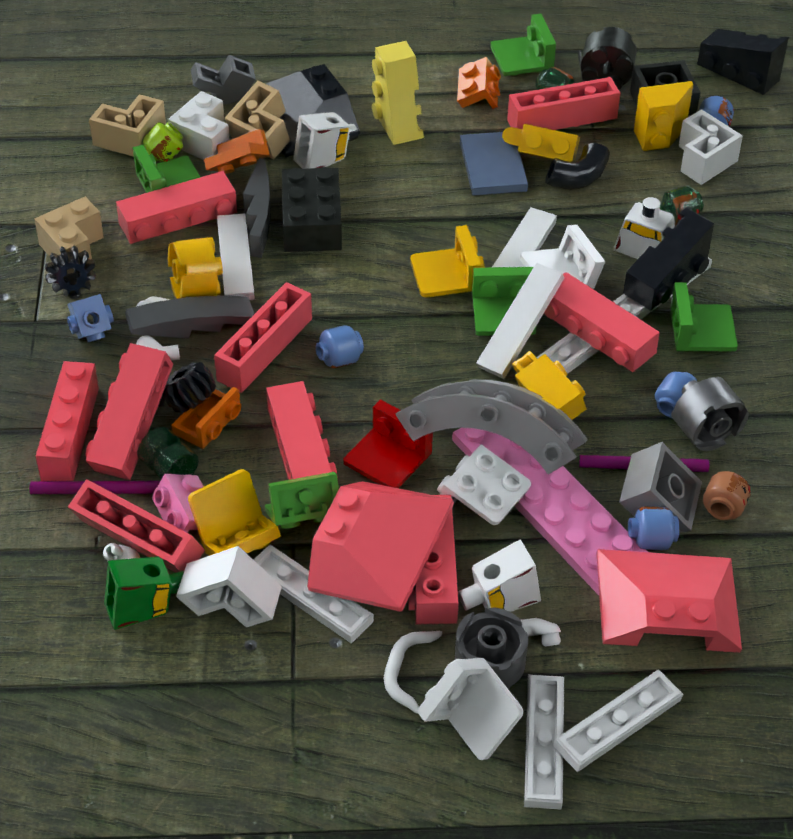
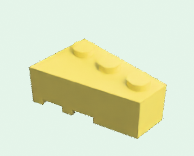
[372,41,424,145]

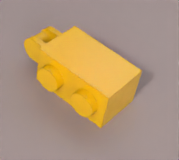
[502,124,580,162]
[512,351,587,420]

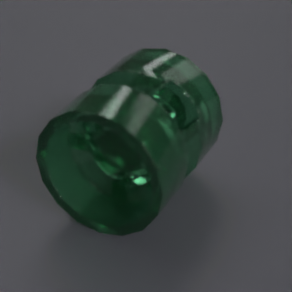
[137,427,199,479]

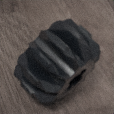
[45,245,96,297]
[162,362,216,413]

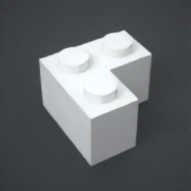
[168,91,230,160]
[679,109,743,185]
[176,546,282,628]

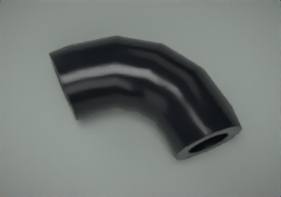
[545,143,610,190]

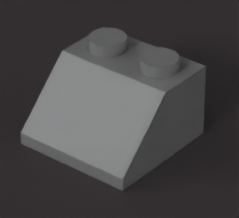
[619,442,702,532]

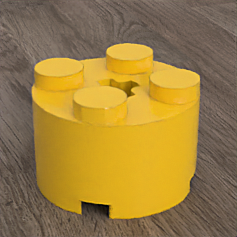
[168,237,223,299]

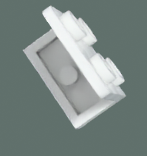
[520,225,605,289]
[437,444,531,525]
[417,658,523,760]

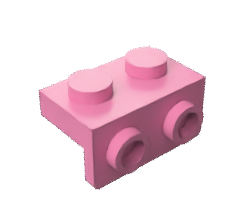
[152,474,204,533]

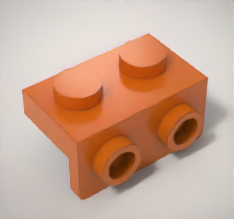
[457,57,501,109]
[204,129,270,174]
[171,387,241,449]

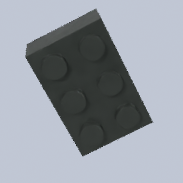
[282,167,342,252]

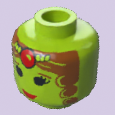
[142,122,184,162]

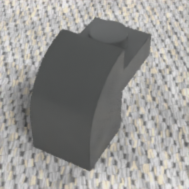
[191,55,256,104]

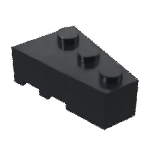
[697,29,789,95]
[623,207,714,311]

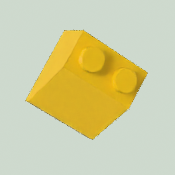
[634,81,693,151]

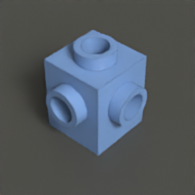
[67,294,114,342]

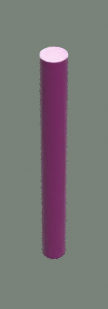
[579,455,709,472]
[29,481,160,495]

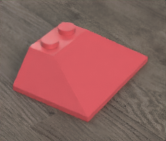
[307,481,454,612]
[596,549,742,653]

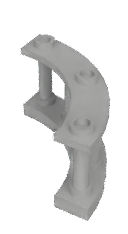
[396,379,588,474]

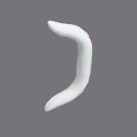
[383,631,442,713]

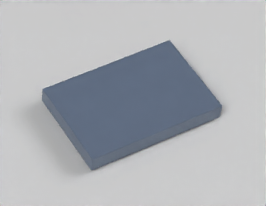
[460,132,528,196]

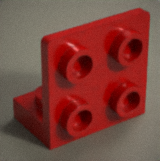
[343,399,433,488]

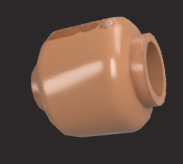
[703,471,751,520]

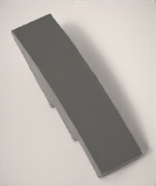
[243,158,271,258]
[125,296,254,339]

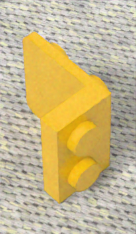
[410,225,485,298]
[188,469,281,556]

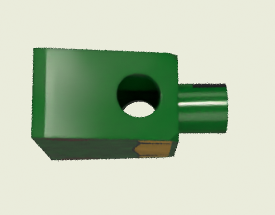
[104,557,184,630]

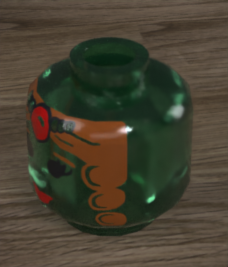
[535,67,575,90]
[660,186,704,226]

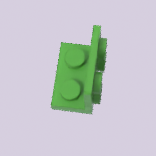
[490,13,556,76]
[132,145,200,193]
[472,267,536,336]
[670,282,738,351]
[264,472,339,528]

